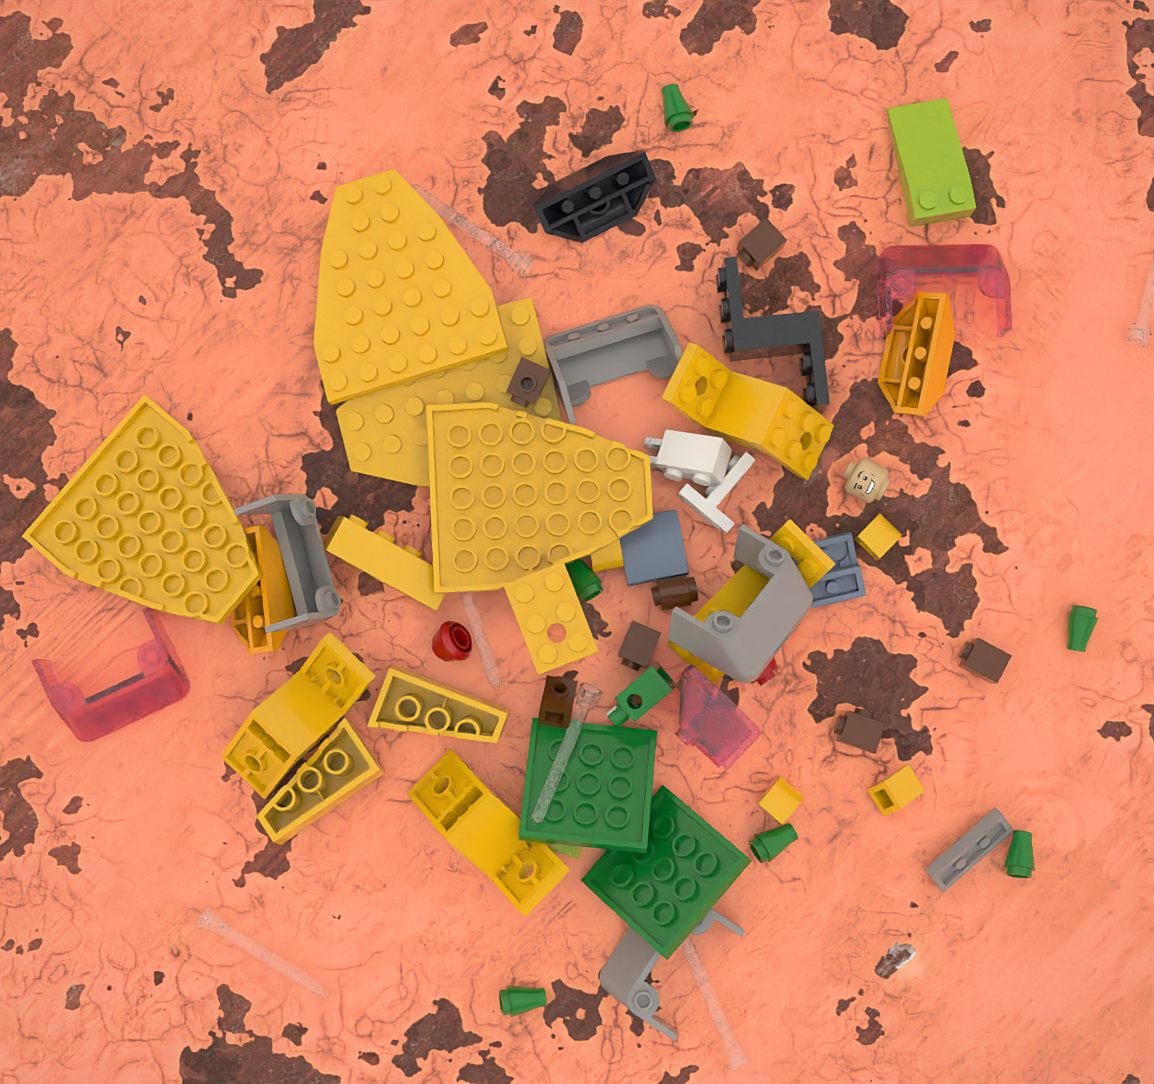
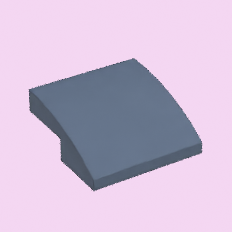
[620,510,689,586]
[792,531,866,609]

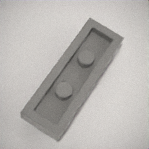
[925,807,1014,893]

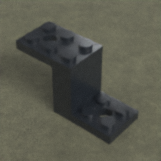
[715,257,830,413]

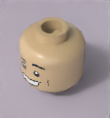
[843,457,891,503]

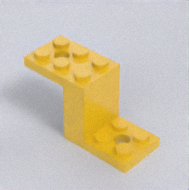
[661,342,834,480]
[667,519,835,687]
[503,561,599,675]
[220,632,376,800]
[406,748,570,917]

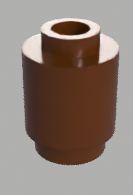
[651,575,699,611]

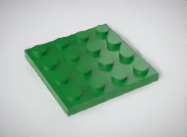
[518,717,657,853]
[580,785,752,960]

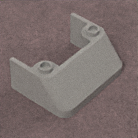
[544,305,683,424]
[233,494,341,633]
[668,524,813,683]
[600,908,745,1041]

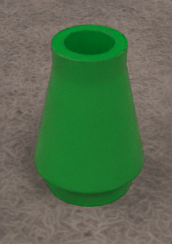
[661,84,694,132]
[565,558,604,602]
[1067,605,1099,652]
[749,823,798,863]
[1003,830,1035,878]
[499,985,547,1017]

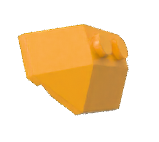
[877,292,955,416]
[230,525,294,655]

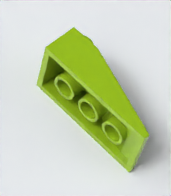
[886,98,976,227]

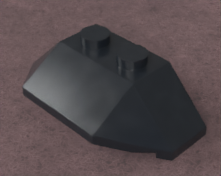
[533,150,656,243]

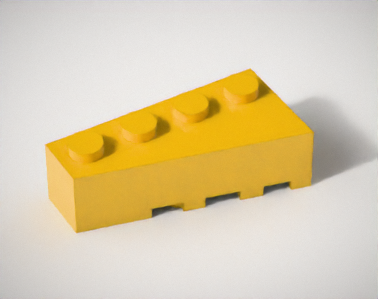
[323,514,446,611]
[367,665,511,743]
[256,718,385,845]

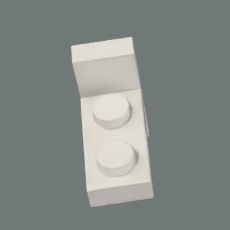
[678,452,756,535]

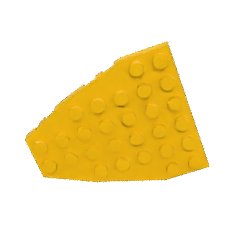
[313,169,509,405]
[336,297,563,487]
[22,394,263,625]
[426,402,653,594]

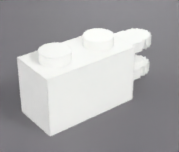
[644,429,732,486]

